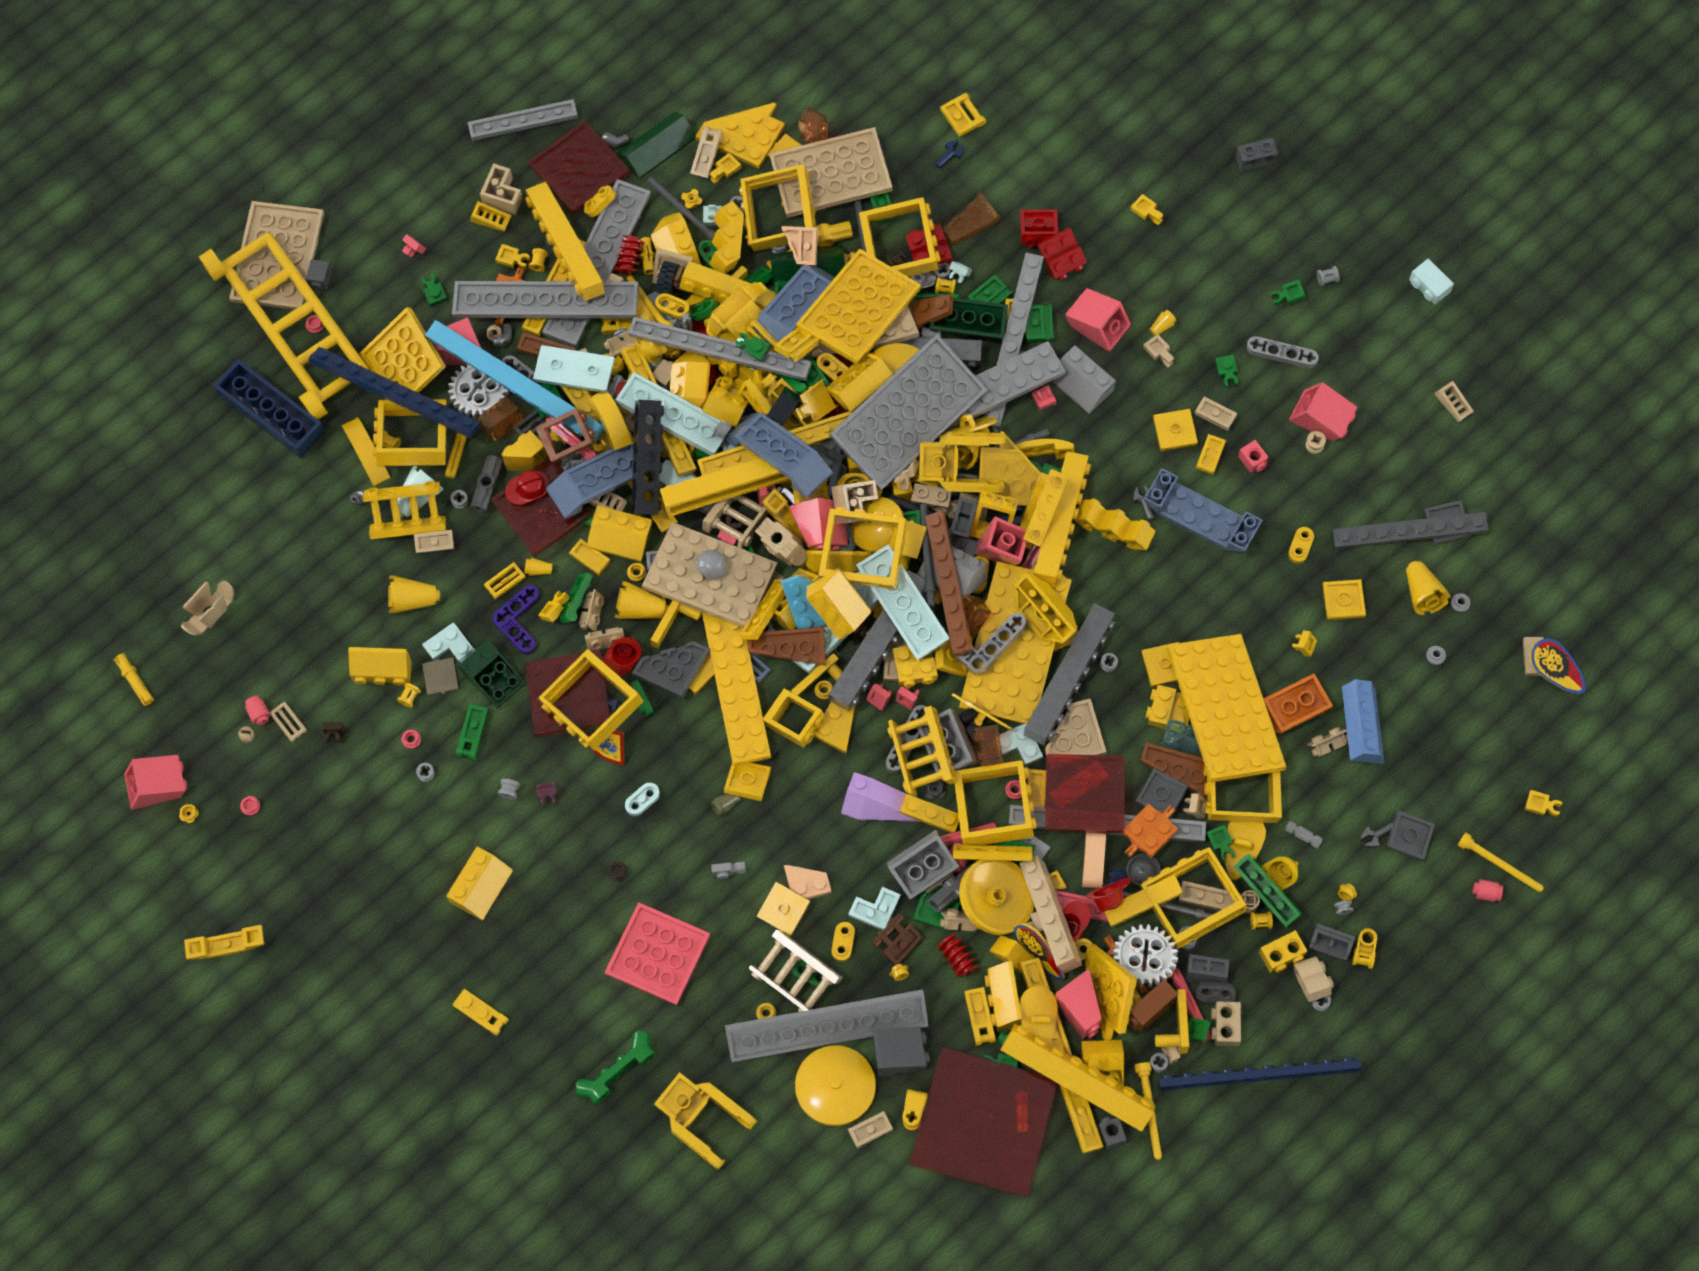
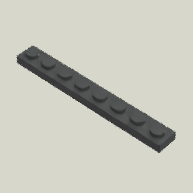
[1333,512,1488,549]

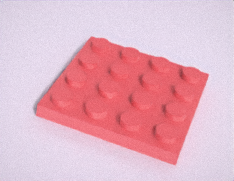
[604,902,710,1006]

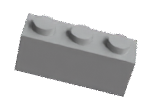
[1051,345,1116,414]
[917,546,987,599]
[917,709,980,772]
[887,830,959,899]

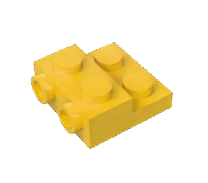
[892,646,938,688]
[1145,685,1189,734]

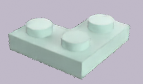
[422,622,473,661]
[991,724,1043,766]
[848,887,900,931]

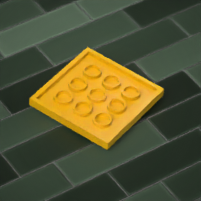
[359,307,446,400]

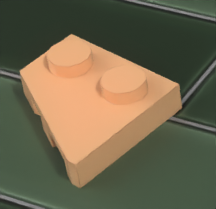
[782,226,818,265]
[784,865,832,899]

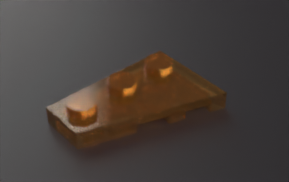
[943,192,1000,246]

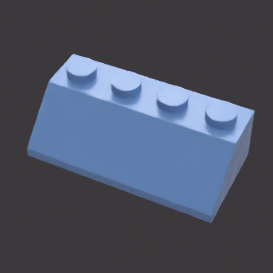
[1342,679,1384,764]

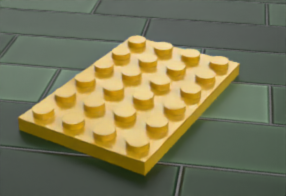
[796,249,921,365]

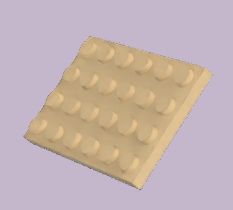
[769,127,893,218]
[229,201,324,310]
[642,522,777,628]

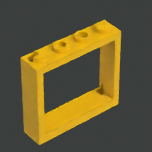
[739,164,816,252]
[859,197,940,277]
[373,400,447,466]
[819,507,908,590]
[538,649,644,751]
[954,760,1036,845]
[1204,765,1282,823]
[1141,847,1246,950]

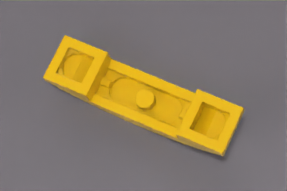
[341,418,391,487]
[1016,439,1074,460]
[761,488,819,551]
[184,925,264,960]

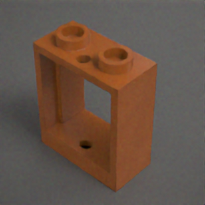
[536,408,596,463]
[1128,979,1178,1034]

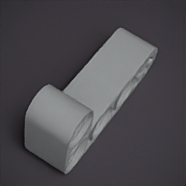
[956,613,1026,675]

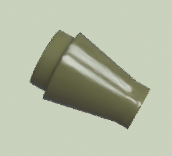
[711,794,741,815]

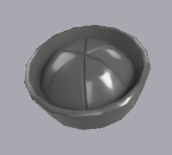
[1126,854,1161,886]

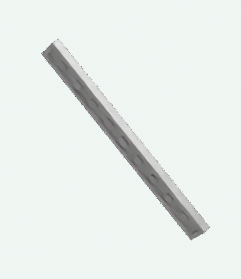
[983,253,1044,429]
[628,317,812,381]
[1009,805,1206,843]

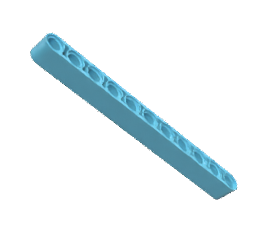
[425,320,604,443]

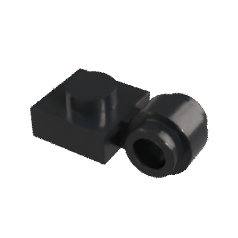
[959,708,992,747]

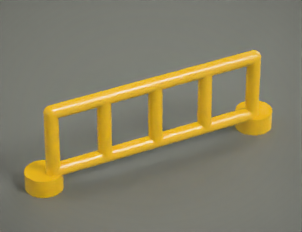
[199,233,368,420]

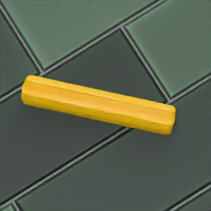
[445,432,467,479]

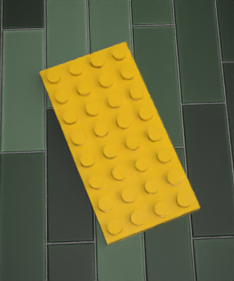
[959,561,1071,724]
[1167,634,1286,782]

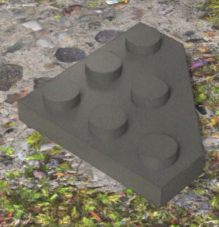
[632,641,710,699]

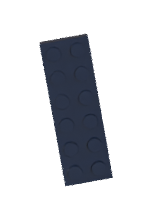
[213,359,325,458]

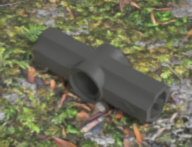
[470,455,503,513]
[928,865,971,913]

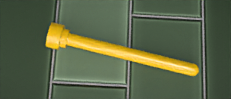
[627,275,675,327]
[1457,832,1544,892]
[1135,1062,1162,1160]

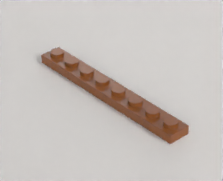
[925,510,973,657]

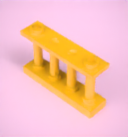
[1019,469,1069,550]
[363,481,446,539]
[887,706,957,797]

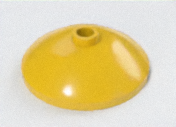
[850,497,904,552]

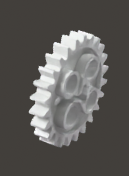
[448,364,509,419]
[1113,925,1178,988]

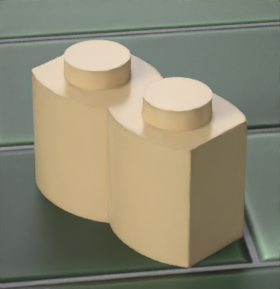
[1293,956,1334,1002]

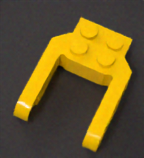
[919,432,1006,493]
[654,1072,757,1170]

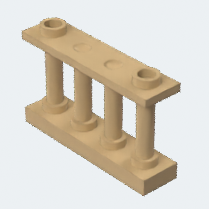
[702,486,782,549]
[749,930,843,1012]

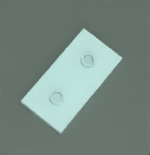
[533,345,615,393]

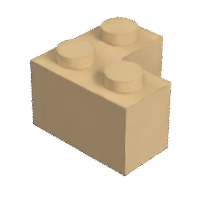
[480,163,523,215]
[831,480,878,524]

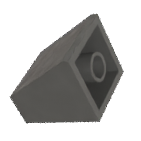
[872,1027,930,1077]

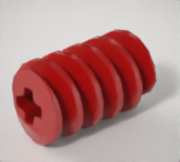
[614,235,644,276]
[938,933,979,978]

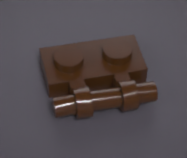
[872,914,923,966]

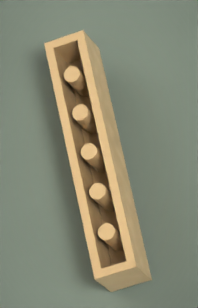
[1019,855,1082,973]

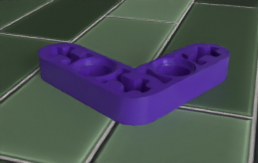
[493,585,540,655]

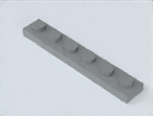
[468,99,578,141]

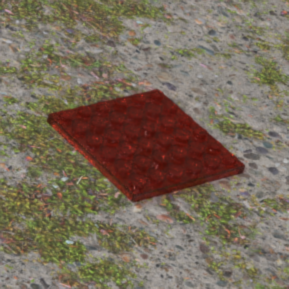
[910,1047,1058,1197]

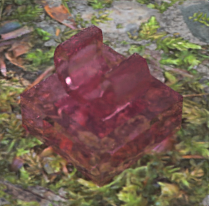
[536,782,557,805]

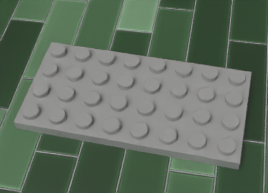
[829,334,987,491]

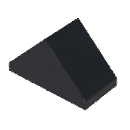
[766,386,800,426]

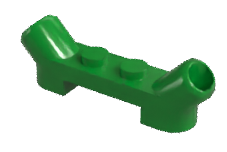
[576,1031,656,1105]

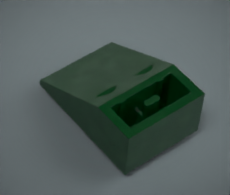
[455,639,525,708]

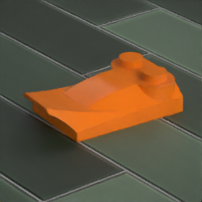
[1264,673,1333,733]

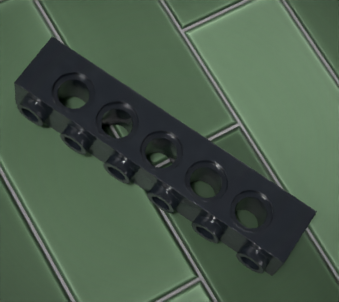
[631,400,664,516]

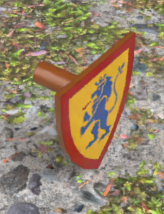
[587,730,625,766]

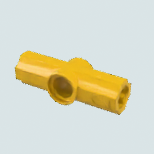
[816,221,853,247]

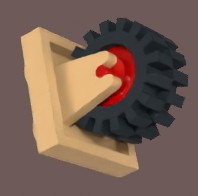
[652,248,693,295]

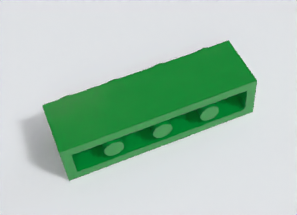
[1233,853,1303,927]

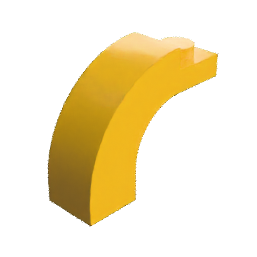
[588,392,632,451]

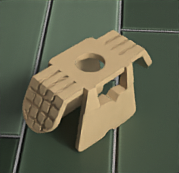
[755,517,807,566]
[181,581,234,635]

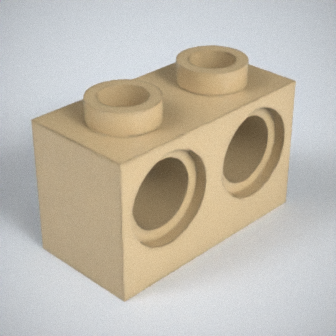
[911,483,952,515]
[1211,1002,1241,1046]

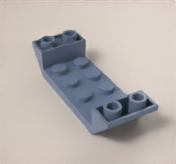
[754,265,835,353]
[725,412,833,498]
[546,440,652,519]
[1144,468,1263,552]

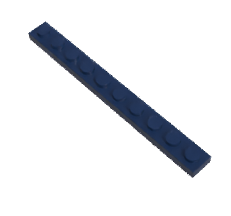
[309,347,480,438]
[1158,1058,1361,1091]

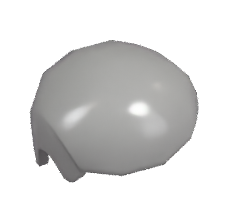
[696,550,727,580]

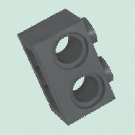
[1236,138,1278,172]
[950,492,979,538]

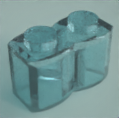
[1162,720,1200,753]

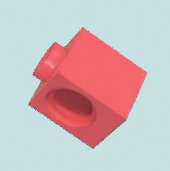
[1238,440,1268,474]

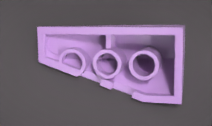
[841,772,921,822]

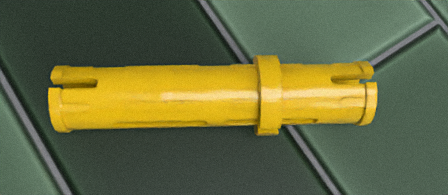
[114,653,154,706]

